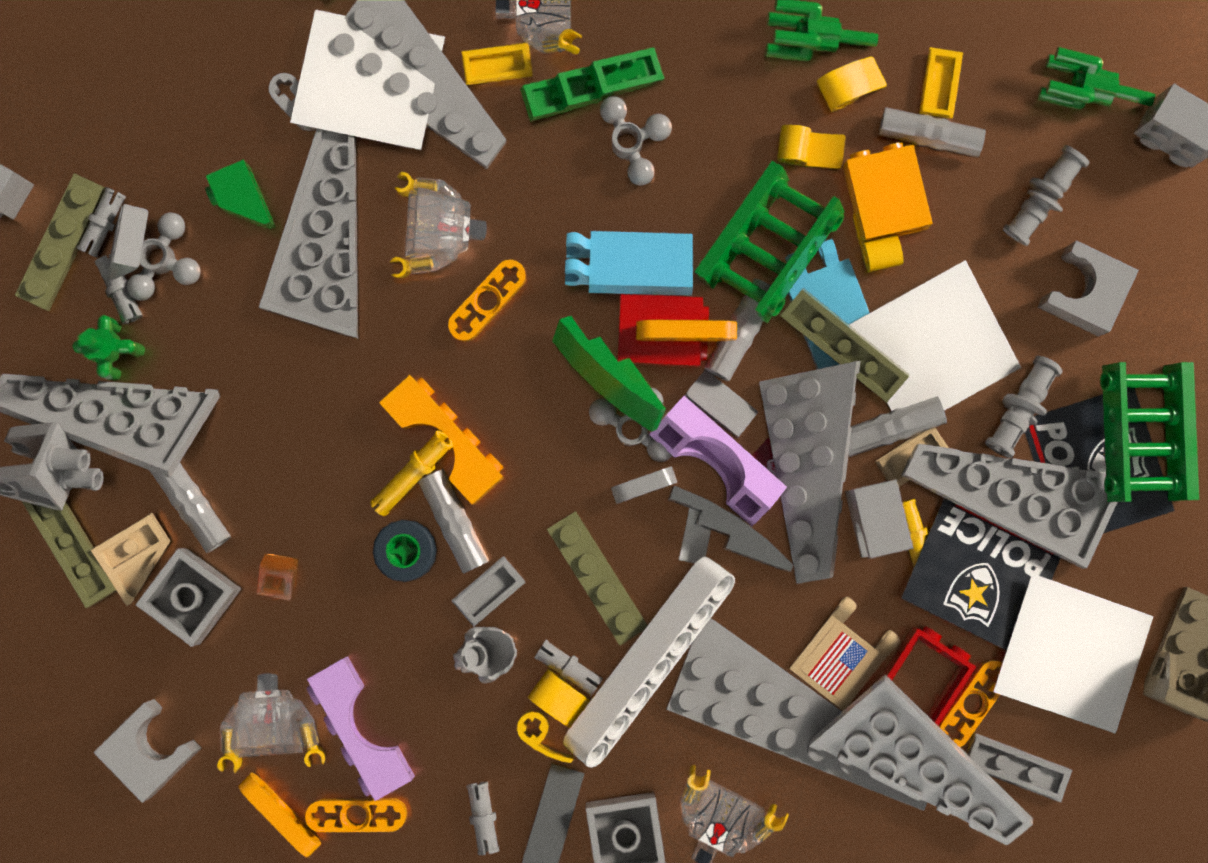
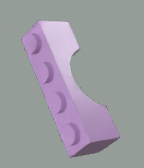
[649,395,787,527]
[307,656,415,801]

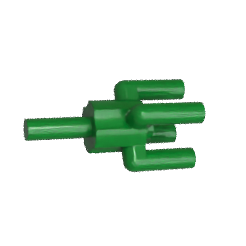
[765,0,878,62]
[1037,47,1156,110]
[72,315,145,381]

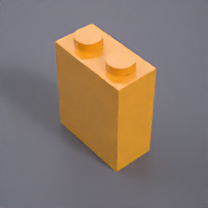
[843,143,933,244]

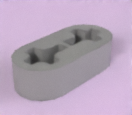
[269,73,317,131]
[611,466,678,504]

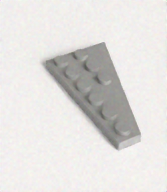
[334,0,506,169]
[259,128,358,339]
[759,361,860,583]
[0,374,220,478]
[901,444,1117,569]
[809,675,1033,845]

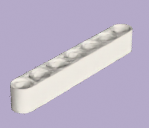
[563,557,735,768]

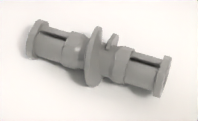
[1003,145,1090,246]
[985,356,1063,458]

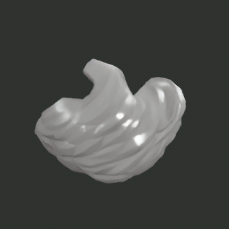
[453,627,517,684]

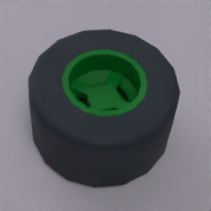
[372,520,437,582]

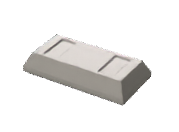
[452,556,525,627]

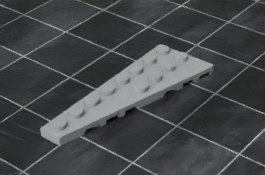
[666,618,927,811]

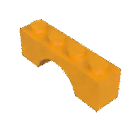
[379,375,504,505]

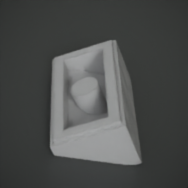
[107,204,148,280]
[685,369,758,438]

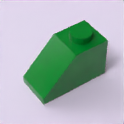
[205,159,276,230]

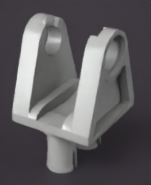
[0,422,103,511]

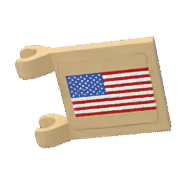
[789,596,900,711]

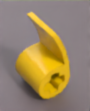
[816,57,887,112]
[777,125,846,169]
[853,214,903,272]
[527,669,591,728]
[517,709,574,763]

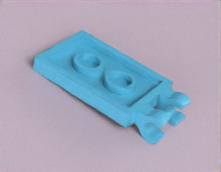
[565,231,693,296]
[785,239,870,369]

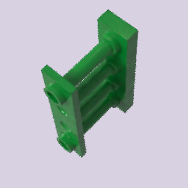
[694,161,845,323]
[1100,362,1199,502]

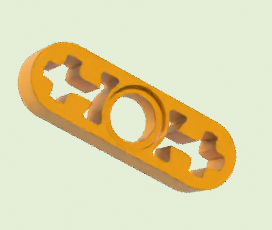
[448,260,526,342]
[636,320,737,341]
[938,660,1003,747]
[238,773,321,857]
[305,798,407,832]

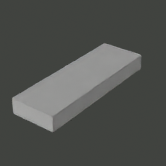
[966,733,1072,802]

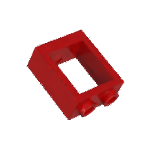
[877,626,976,726]

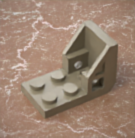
[1143,587,1208,723]

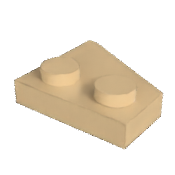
[91,513,171,606]

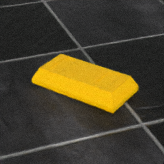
[461,43,533,85]
[919,47,963,119]

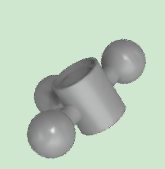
[600,97,672,185]
[127,212,200,301]
[589,388,672,462]

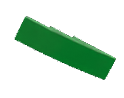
[520,47,664,121]
[552,316,666,432]

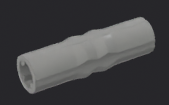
[879,107,986,158]
[704,278,771,381]
[849,396,947,457]
[149,463,231,553]
[418,469,489,574]

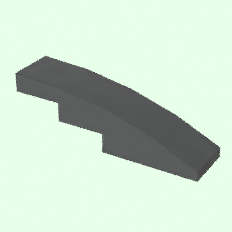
[668,485,793,572]
[522,764,585,863]

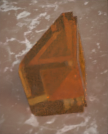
[257,554,298,601]

